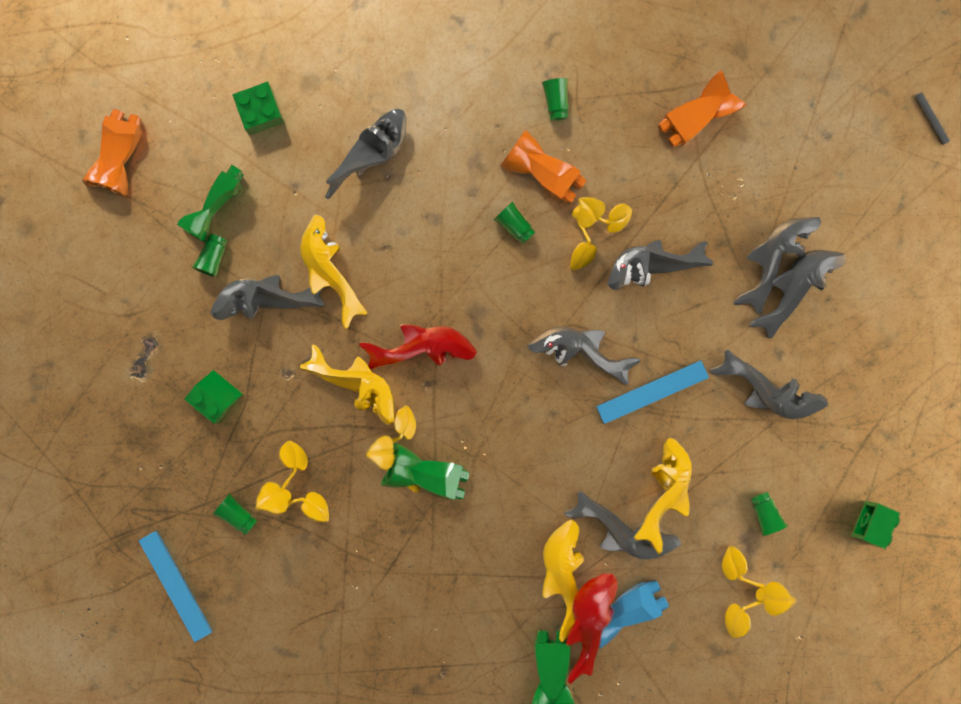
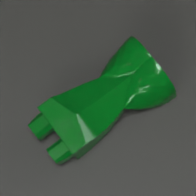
[177,165,244,242]
[380,443,470,500]
[532,630,574,704]

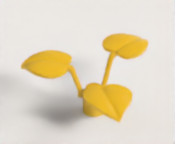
[570,198,633,270]
[365,405,421,493]
[256,441,329,522]
[722,546,796,638]

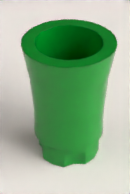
[542,78,569,121]
[493,201,535,244]
[192,234,227,278]
[751,492,788,536]
[212,494,257,535]

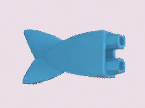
[598,580,669,649]

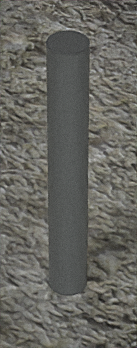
[915,92,950,145]

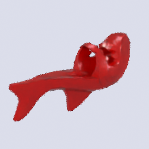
[359,324,477,370]
[566,573,618,684]

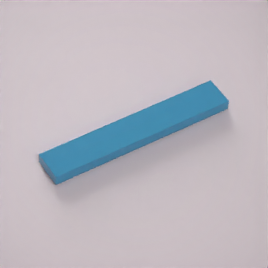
[596,360,709,424]
[139,531,213,642]

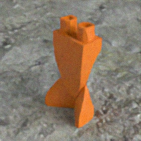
[658,70,746,148]
[82,109,142,198]
[500,130,586,204]

